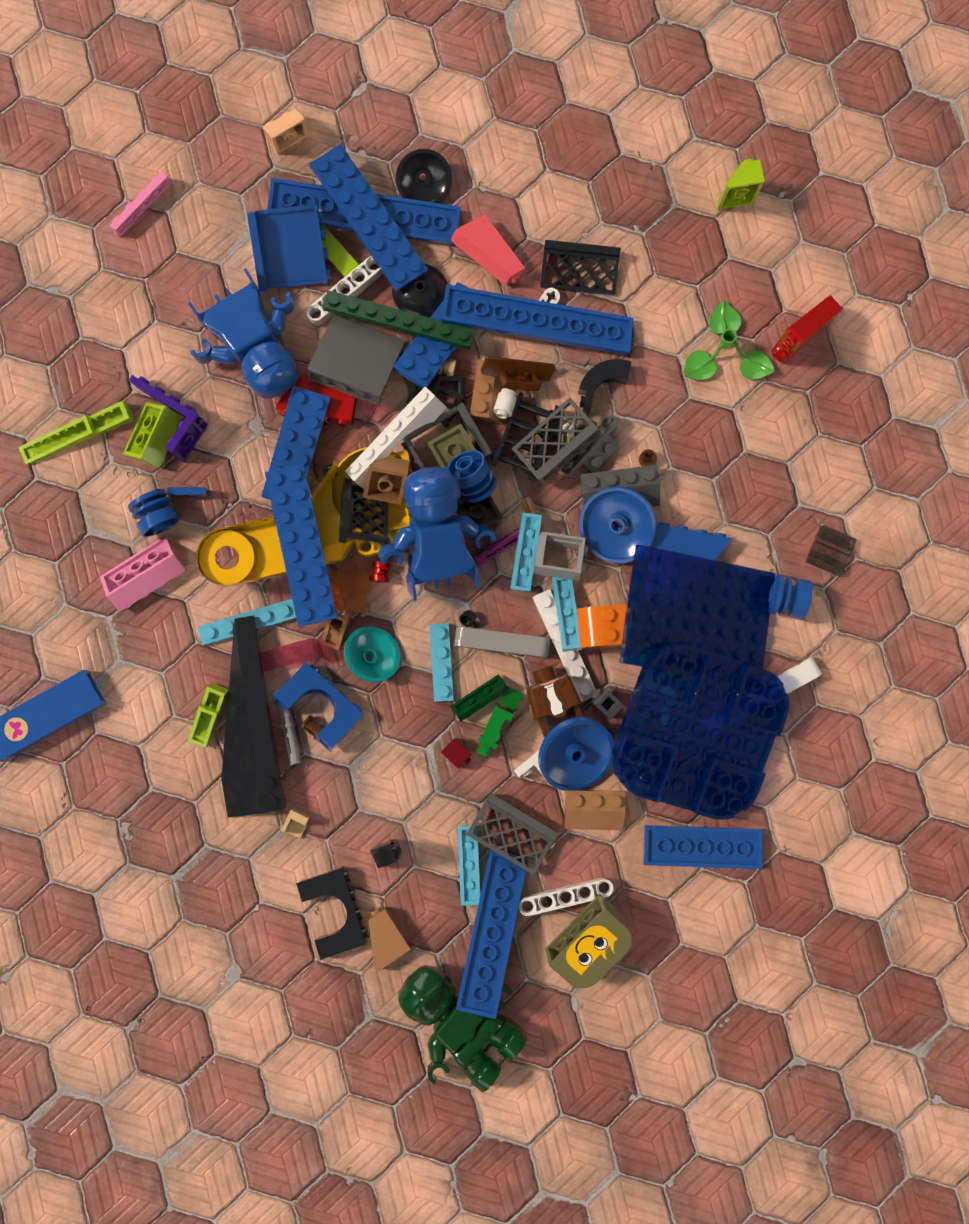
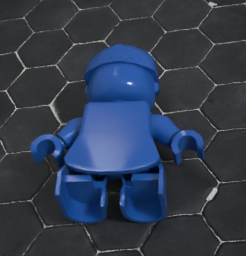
[188,268,298,399]
[378,467,496,601]

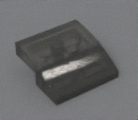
[805,524,857,577]

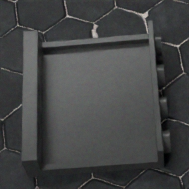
[307,315,405,406]

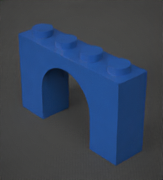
[273,663,364,752]

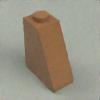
[368,907,411,972]

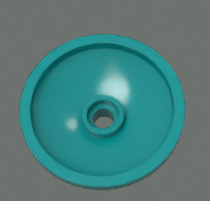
[344,626,400,683]

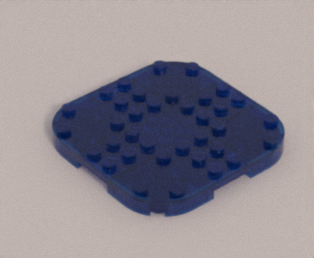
[611,642,789,820]

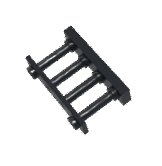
[490,392,561,482]

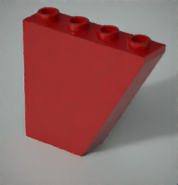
[771,295,843,364]
[275,369,357,427]

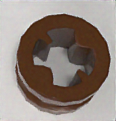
[639,449,657,466]

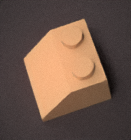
[263,109,309,154]

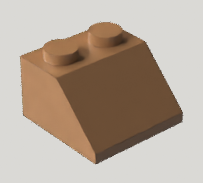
[363,457,409,505]

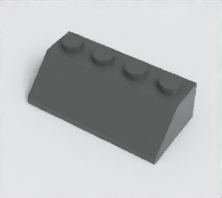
[579,465,660,507]

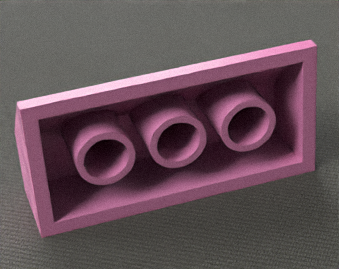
[100,536,186,612]

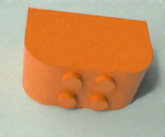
[576,603,658,650]

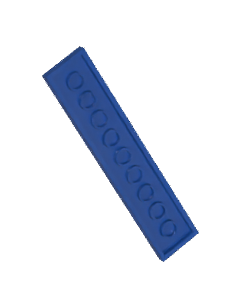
[267,178,461,246]
[441,284,634,355]

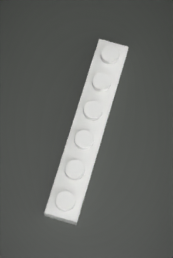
[532,589,596,702]

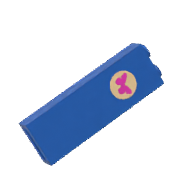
[0,670,107,762]

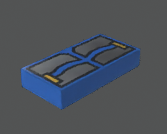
[167,487,209,498]

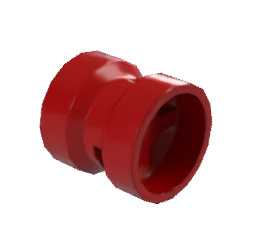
[370,561,391,583]

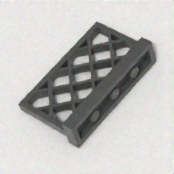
[512,398,602,484]
[466,793,558,875]

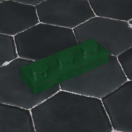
[450,674,509,722]

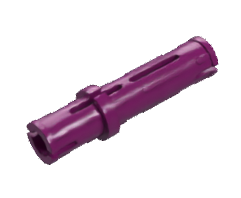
[472,527,520,567]

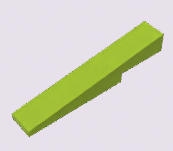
[321,225,359,277]
[19,401,135,465]

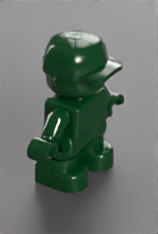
[398,965,528,1093]

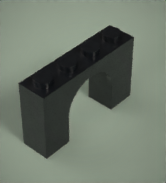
[296,866,369,960]

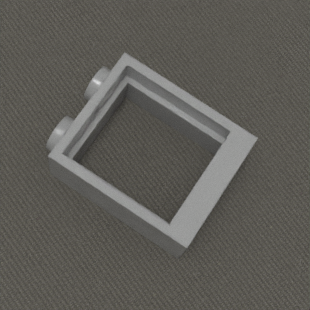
[533,531,588,581]

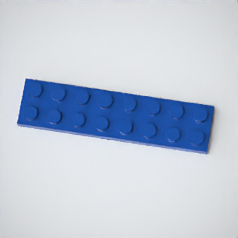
[309,144,428,292]
[265,464,338,627]
[456,851,528,1019]

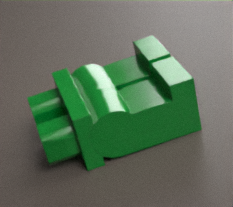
[477,706,514,757]

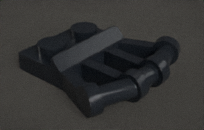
[406,374,466,428]

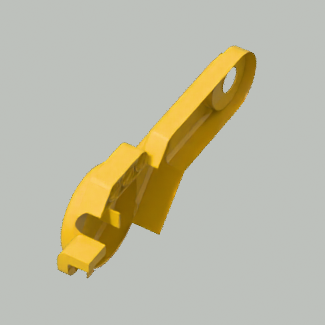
[196,447,414,587]

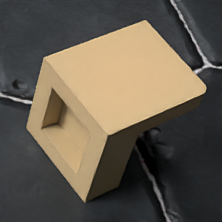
[281,809,311,838]

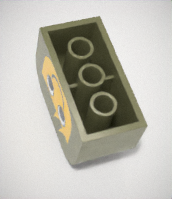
[545,893,632,988]

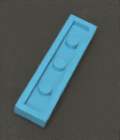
[510,512,542,592]
[552,577,582,652]
[429,623,454,702]
[458,825,480,906]

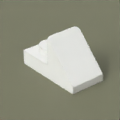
[514,750,544,777]

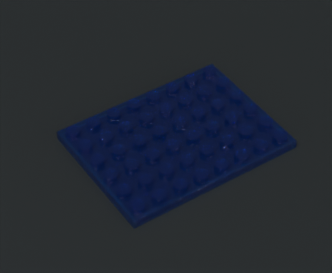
[619,545,775,687]

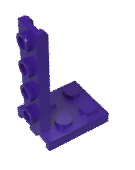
[130,375,209,462]

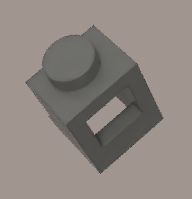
[590,687,624,720]

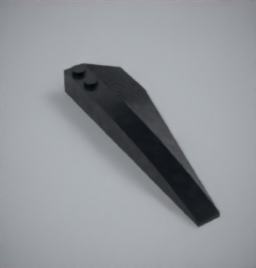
[221,615,286,817]

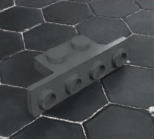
[560,415,621,476]

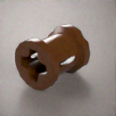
[300,715,325,740]

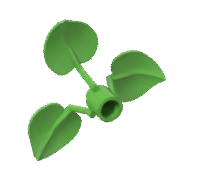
[683,300,774,381]

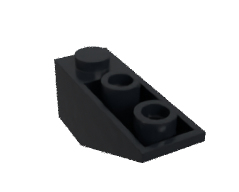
[370,839,402,868]

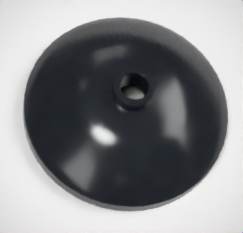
[396,148,452,203]
[392,264,448,318]

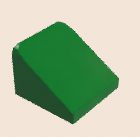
[498,686,524,712]

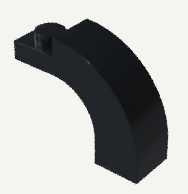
[578,359,631,415]

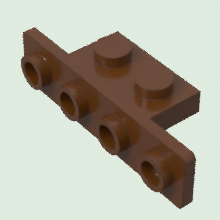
[480,356,555,391]

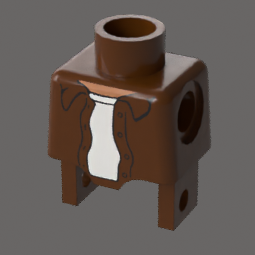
[527,665,583,738]

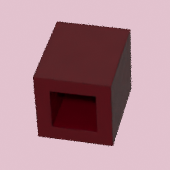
[441,738,471,768]

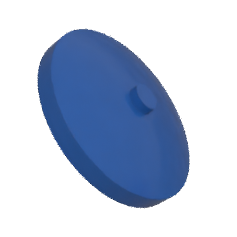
[579,486,657,563]
[538,717,615,791]

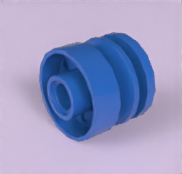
[447,450,497,503]
[127,489,180,537]
[768,574,813,621]

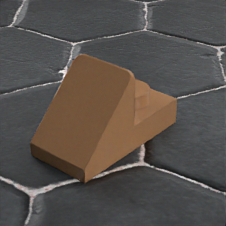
[321,614,350,650]

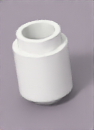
[493,388,517,419]

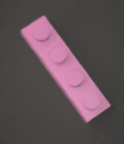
[110,171,172,237]

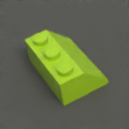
[716,159,765,210]
[123,402,183,468]

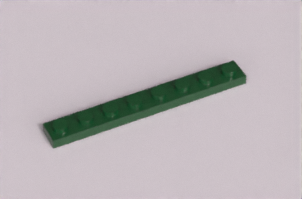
[322,290,476,350]

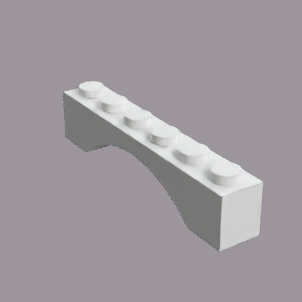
[345,387,447,489]

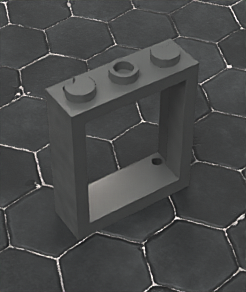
[401,402,492,470]

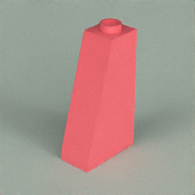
[451,214,525,285]

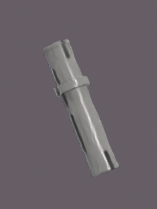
[279,707,302,765]

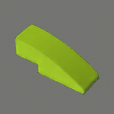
[188,683,229,748]

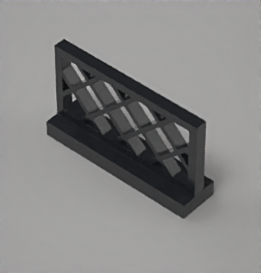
[540,240,621,295]
[338,478,389,544]

